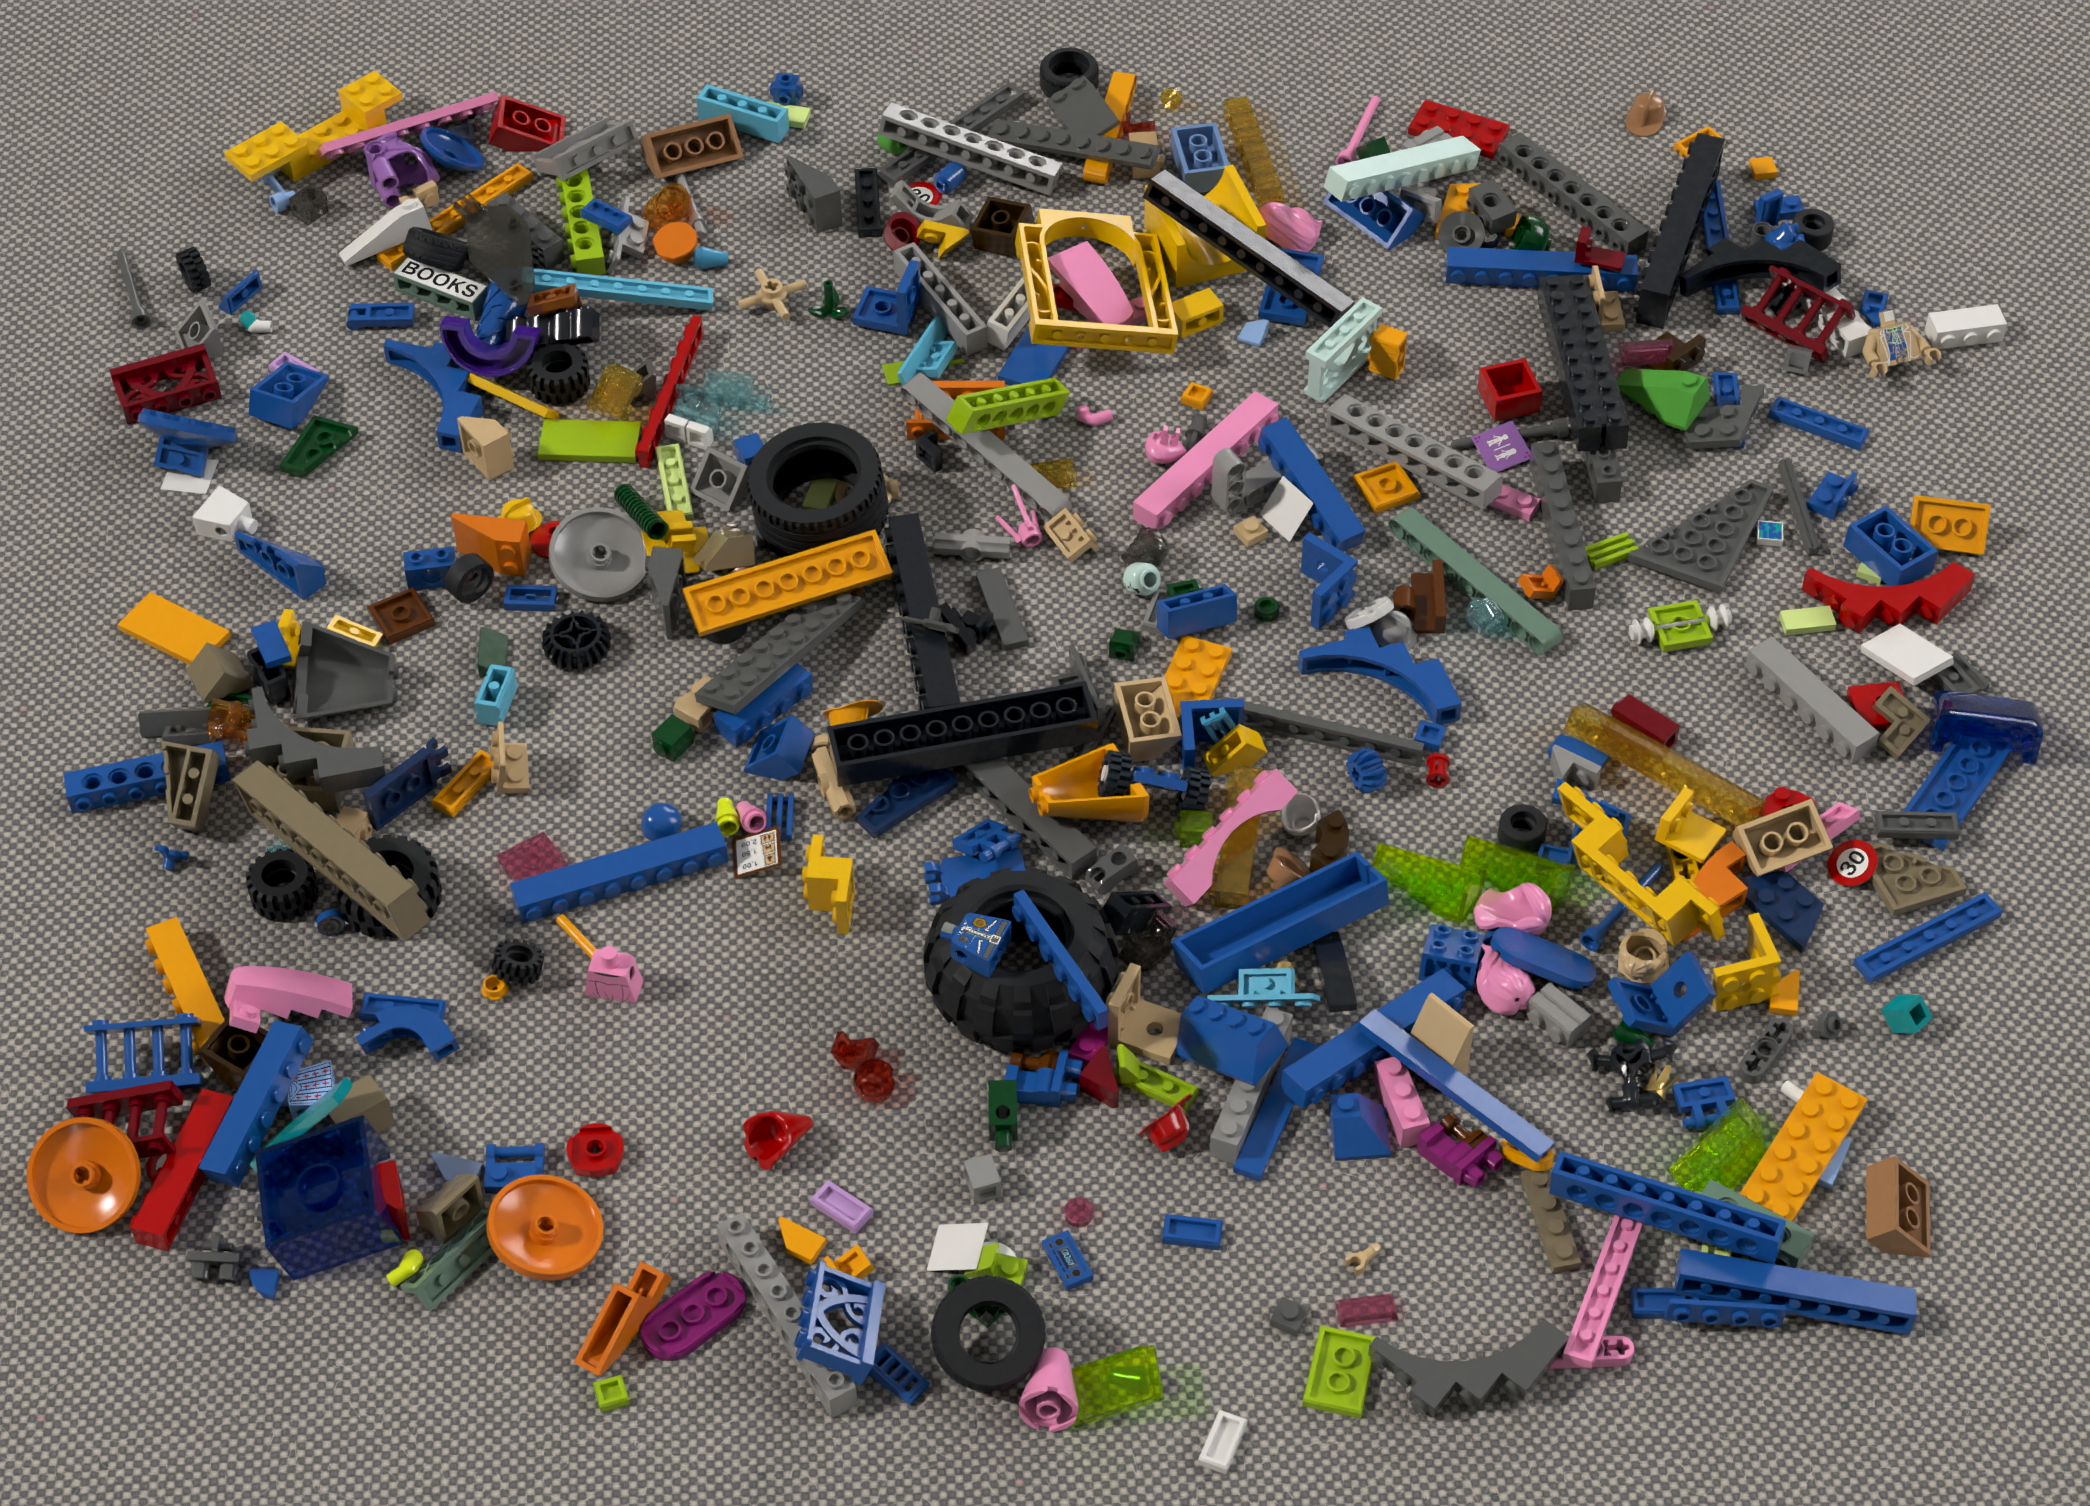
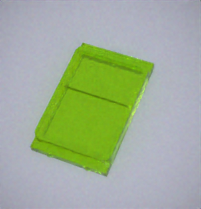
[1071,1345,1164,1428]

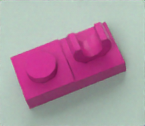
[1069,1021,1108,1066]

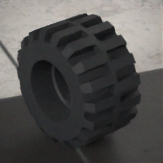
[527,342,590,406]
[246,848,319,922]

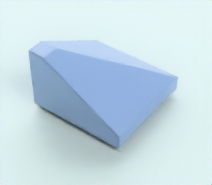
[1237,319,1269,347]

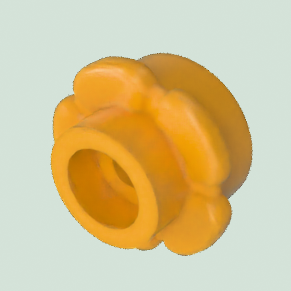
[481,975,509,1001]

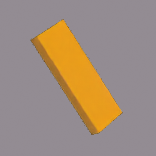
[431,749,493,818]

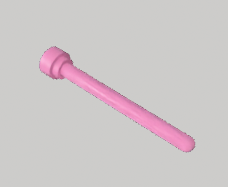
[1336,96,1380,165]

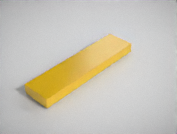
[467,373,560,419]

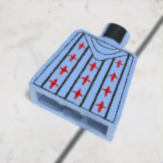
[280,1060,336,1121]

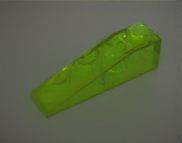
[1460,835,1576,915]
[1372,842,1487,923]

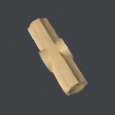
[811,746,856,821]

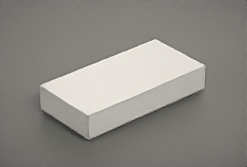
[1198,1410,1248,1474]

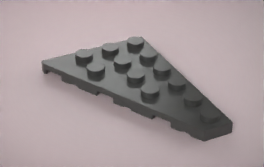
[1628,479,1774,593]

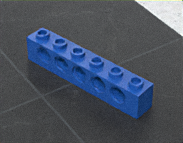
[63,741,231,813]

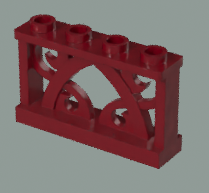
[109,343,222,424]

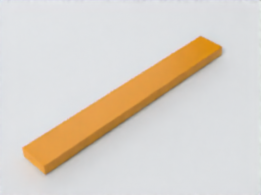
[376,163,534,271]

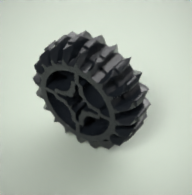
[541,610,611,673]

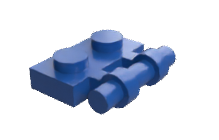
[952,819,1022,863]
[1672,1076,1741,1130]

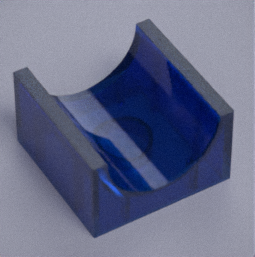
[255,1115,403,1281]

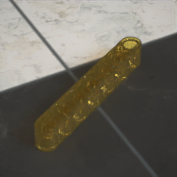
[1224,96,1285,208]

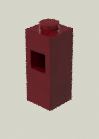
[1610,694,1680,757]

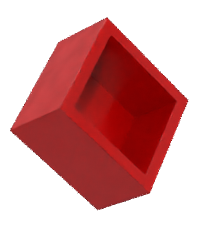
[1477,358,1543,422]

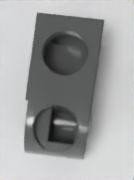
[1085,844,1139,895]

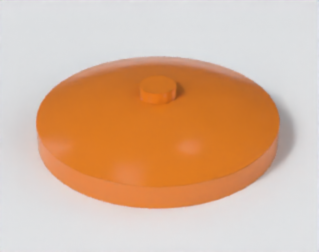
[26,1117,141,1233]
[486,1175,604,1281]

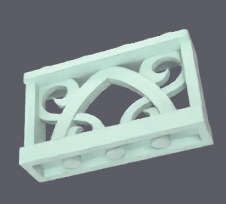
[1304,297,1382,403]

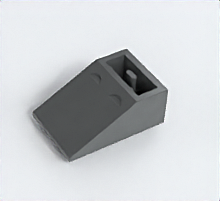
[784,156,842,233]

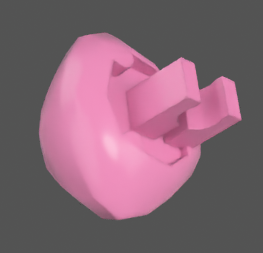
[1145,425,1187,464]

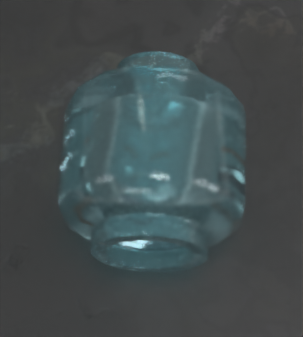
[1466,597,1504,636]

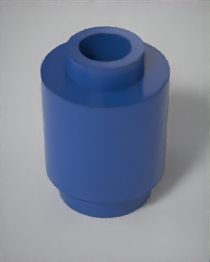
[934,162,967,194]

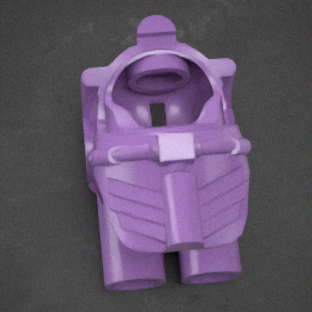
[364,132,440,208]

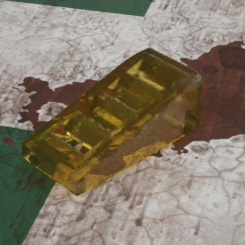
[1029,458,1077,488]

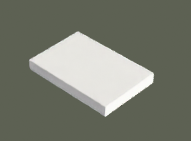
[1861,624,1953,686]

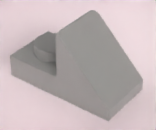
[1400,187,1442,224]
[1550,744,1602,790]

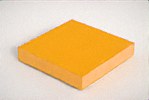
[1353,462,1420,514]

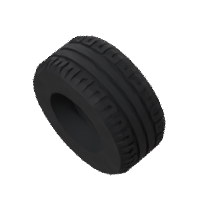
[930,1276,1046,1392]

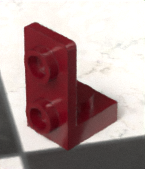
[1574,226,1626,272]

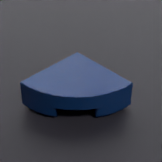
[250,1268,281,1300]

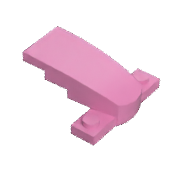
[1048,241,1147,351]
[224,965,353,1033]

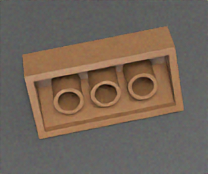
[639,113,744,179]

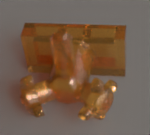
[206,698,256,749]

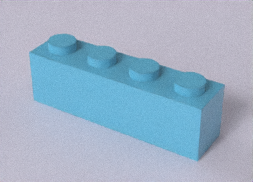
[696,84,790,143]

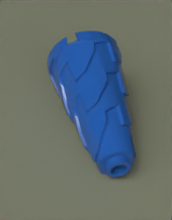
[476,268,537,345]

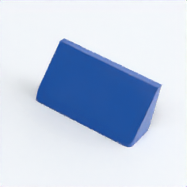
[219,269,262,315]

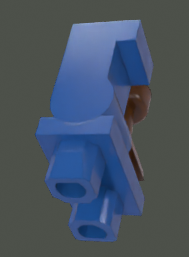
[1004,1050,1083,1108]

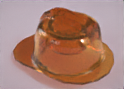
[643,183,692,232]

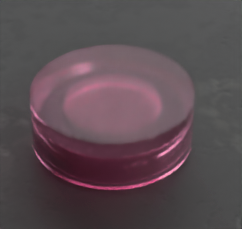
[1064,1198,1093,1227]

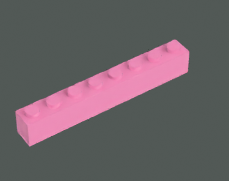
[1133,391,1279,532]

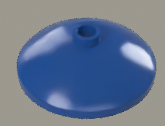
[420,127,485,172]

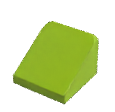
[1117,1044,1141,1084]

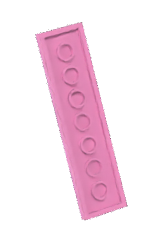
[316,92,499,161]

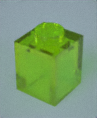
[1174,810,1213,848]

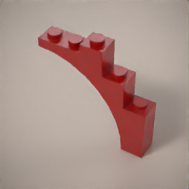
[1802,562,1975,634]

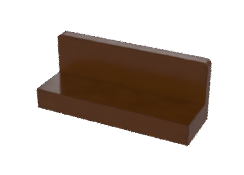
[1410,560,1447,634]

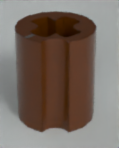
[1393,585,1416,619]

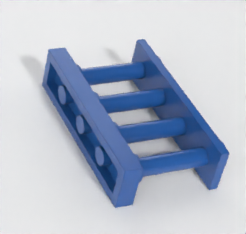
[84,1013,205,1095]

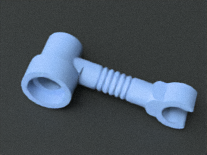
[260,171,298,213]

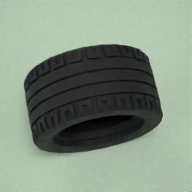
[747,422,889,558]

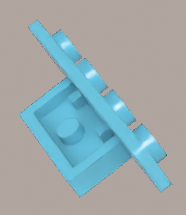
[898,316,959,386]
[1207,968,1320,1008]

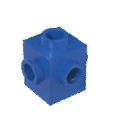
[770,73,804,106]

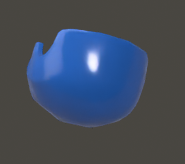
[641,802,682,841]

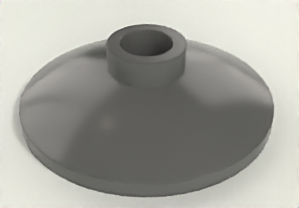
[1438,211,1485,252]

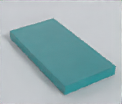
[249,1077,353,1172]

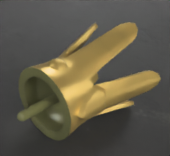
[1643,1062,1680,1104]

